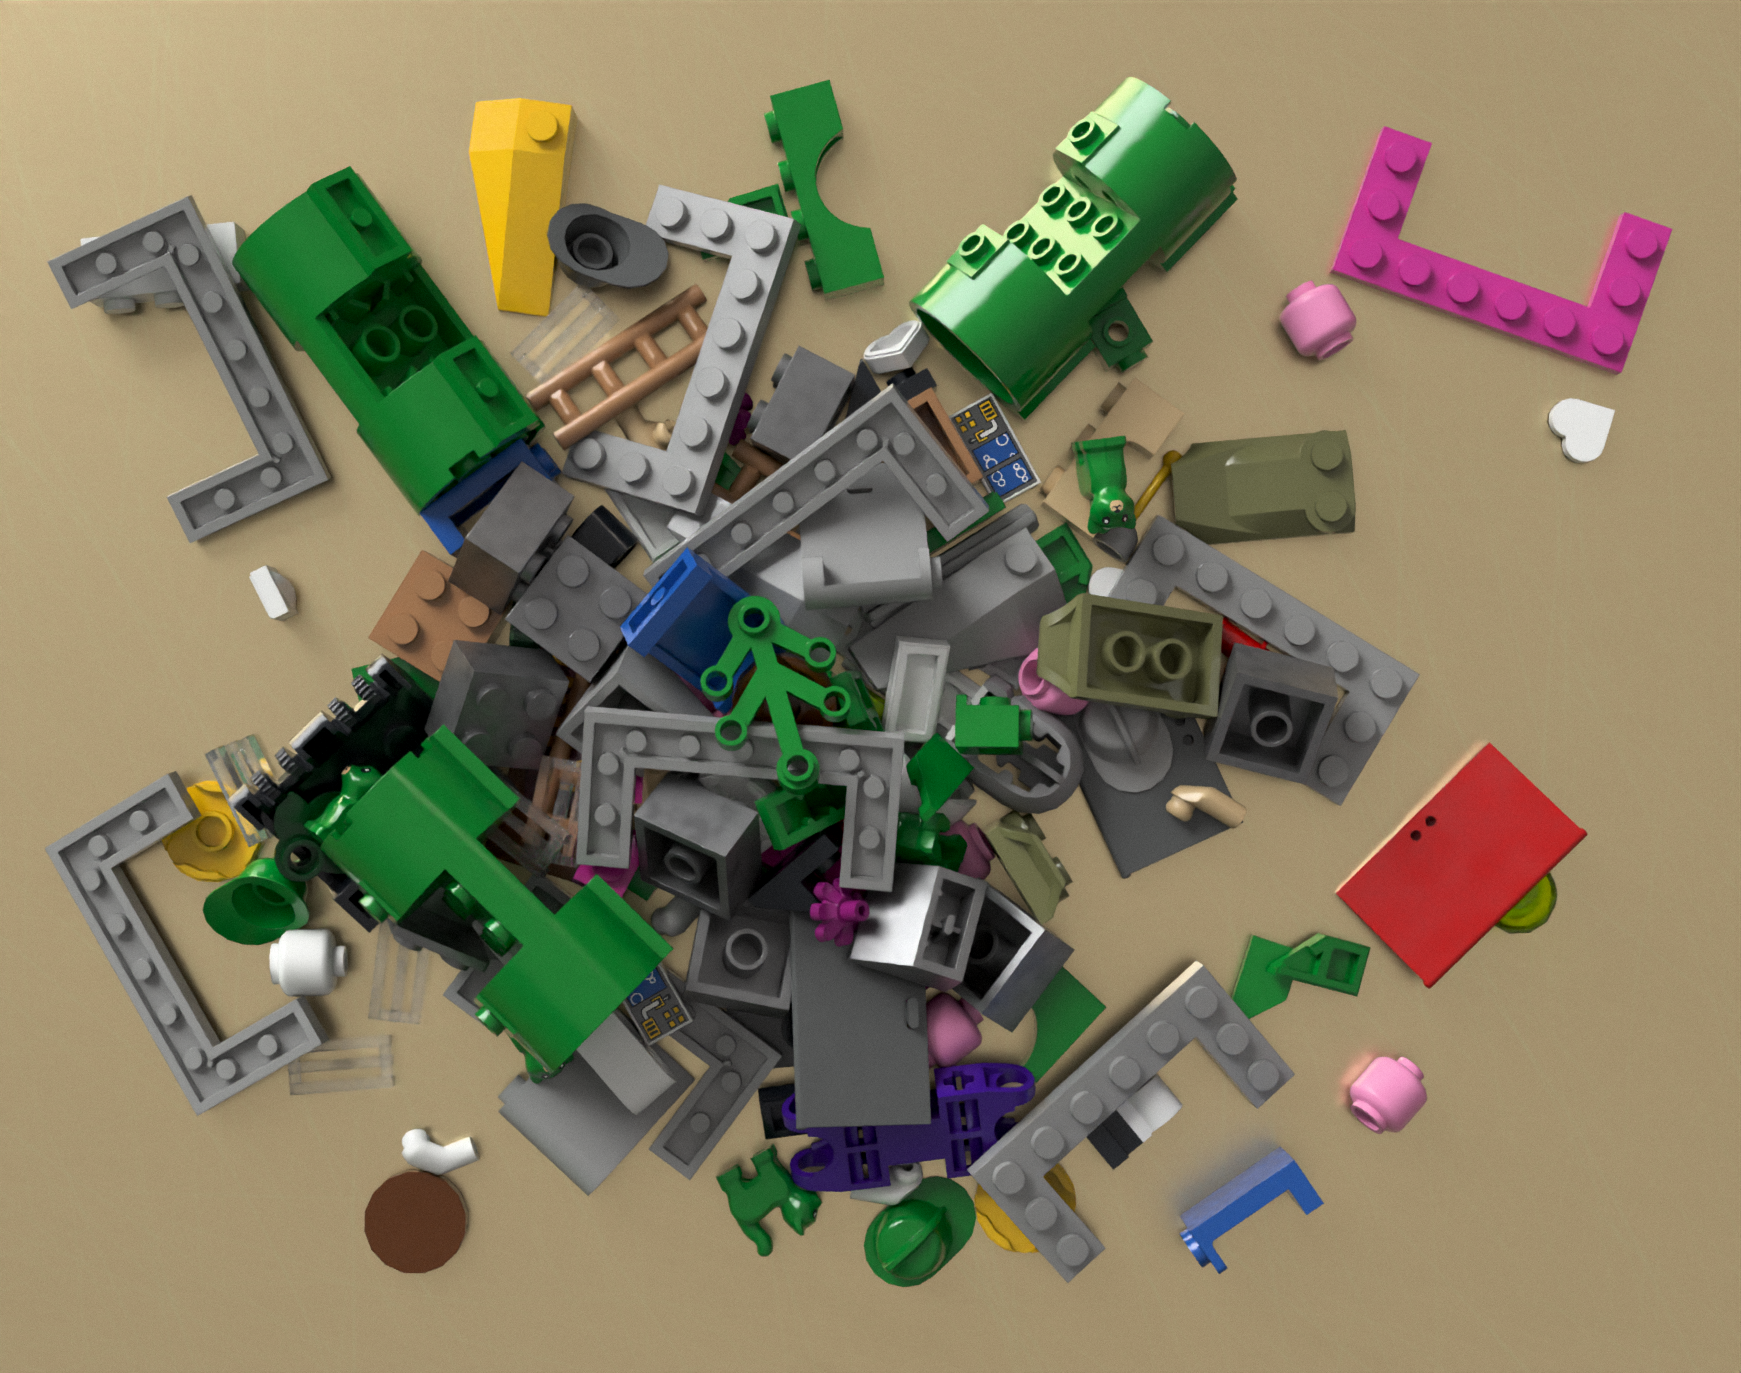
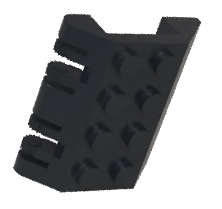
[229,653,519,933]

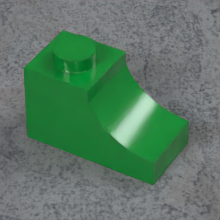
[754,783,847,850]
[1019,966,1106,1083]

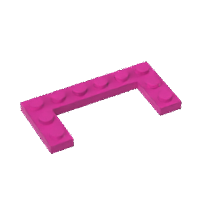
[1330,126,1672,375]

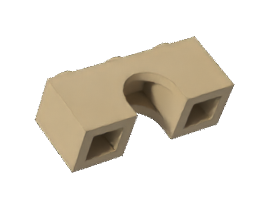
[1040,377,1185,542]

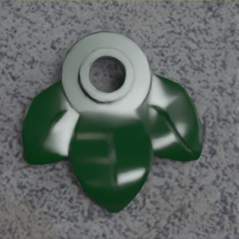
[273,791,344,882]

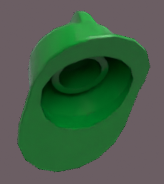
[202,858,310,945]
[864,1176,976,1287]

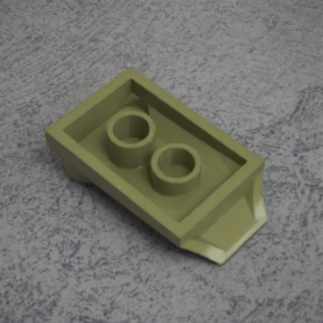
[1171,430,1356,545]
[1036,593,1223,720]
[981,810,1073,925]

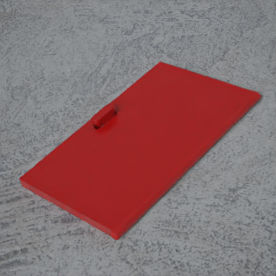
[1336,742,1587,989]

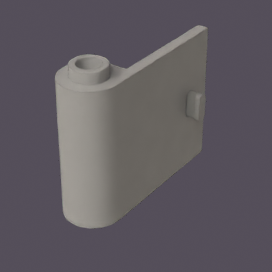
[799,463,943,611]
[498,1007,695,1196]

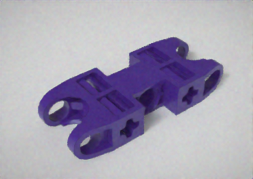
[781,1063,1036,1192]

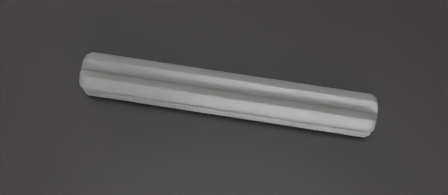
[860,504,1039,629]

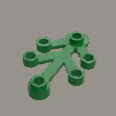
[701,596,851,795]

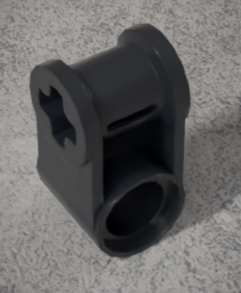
[571,505,640,569]

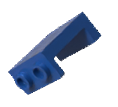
[420,438,562,558]
[620,547,786,714]
[1179,1146,1324,1274]

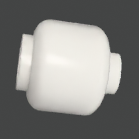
[270,928,348,997]

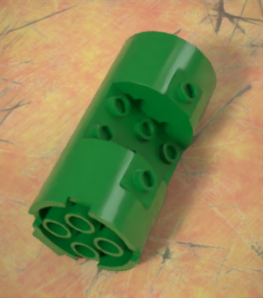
[909,77,1238,420]
[232,166,546,516]
[320,724,674,1074]

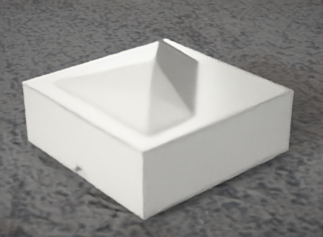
[249,565,298,621]

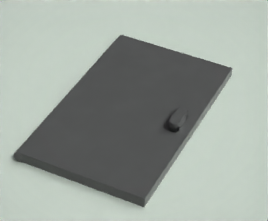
[1052,712,1243,879]
[789,910,931,1130]

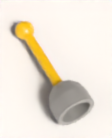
[1092,450,1182,563]

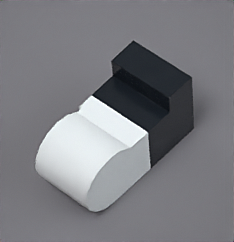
[1087,1073,1183,1170]

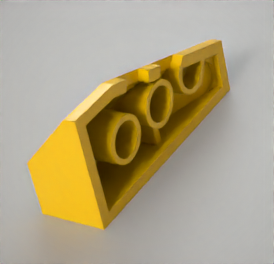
[469,98,578,318]

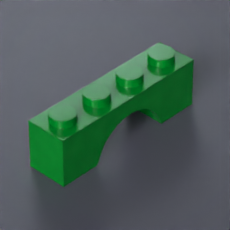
[764,79,884,301]

